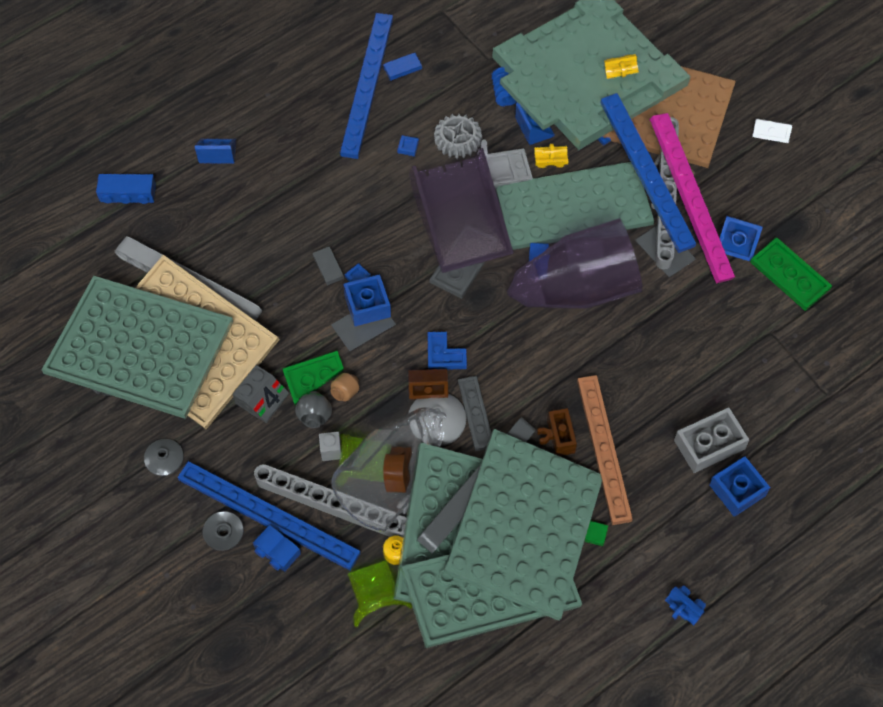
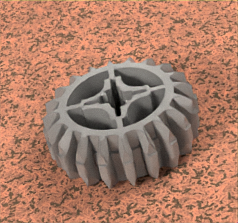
[434,113,482,159]

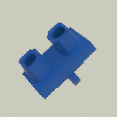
[665,585,706,626]

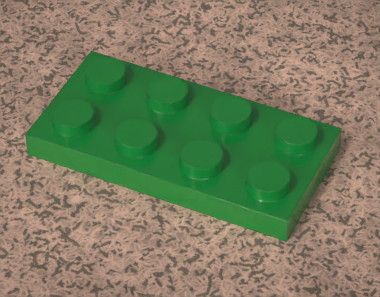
[750,238,832,311]

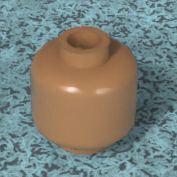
[331,373,359,402]

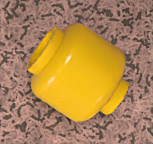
[383,535,403,565]

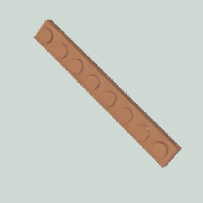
[577,375,632,525]

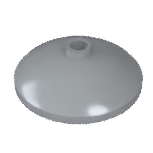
[408,394,466,447]

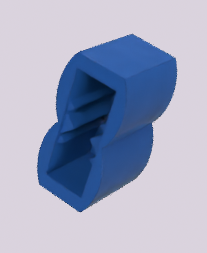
[253,525,301,572]

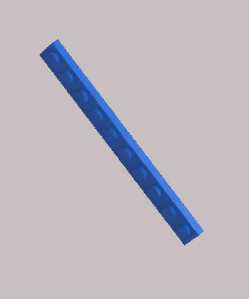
[340,13,393,159]
[600,93,696,253]
[177,461,361,571]

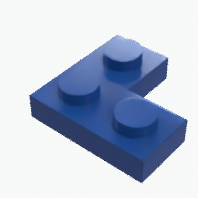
[428,332,467,370]

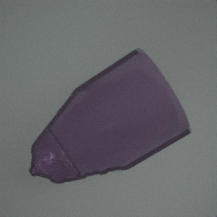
[507,218,644,309]

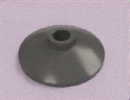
[144,439,184,476]
[203,511,243,551]

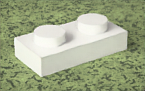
[752,118,792,143]

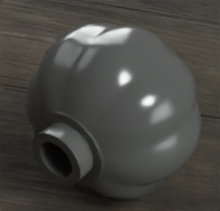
[295,391,332,428]

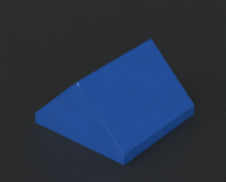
[516,102,554,145]
[195,139,236,163]
[719,216,763,261]

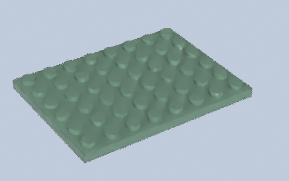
[42,276,234,419]
[443,429,602,621]

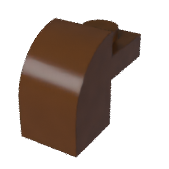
[383,447,412,493]

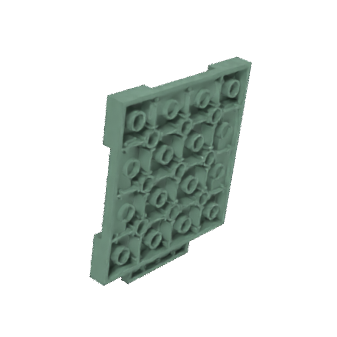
[492,0,691,150]

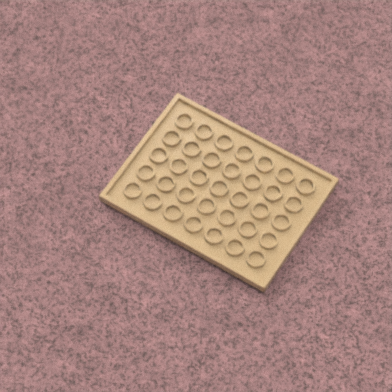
[135,255,279,430]

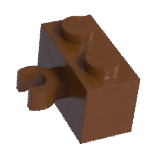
[537,408,577,456]

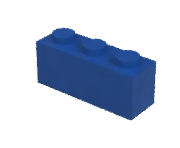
[96,174,156,204]

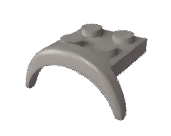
[481,139,533,189]

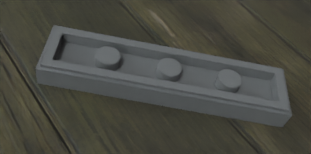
[458,376,492,452]

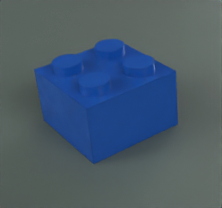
[343,275,391,327]
[709,456,770,517]

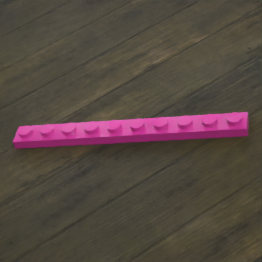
[650,113,735,283]

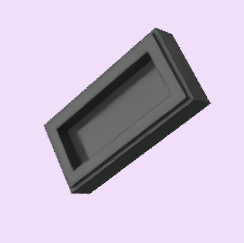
[312,246,344,285]

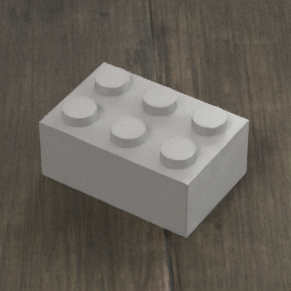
[674,407,749,473]

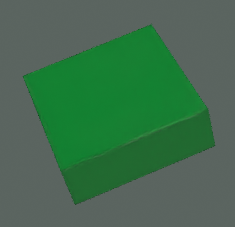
[584,521,608,546]

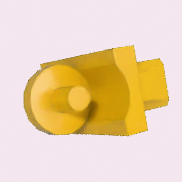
[604,54,639,79]
[534,144,568,168]

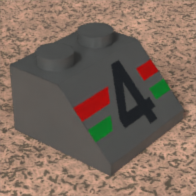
[233,365,289,423]

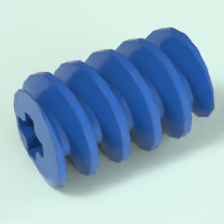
[492,67,516,106]

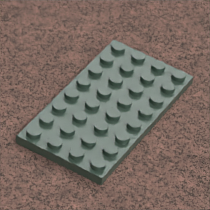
[495,162,654,250]
[393,443,483,603]
[400,555,582,648]

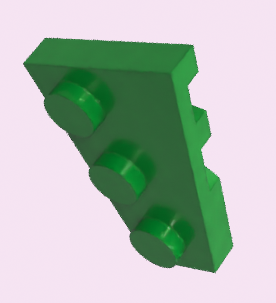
[283,351,344,405]

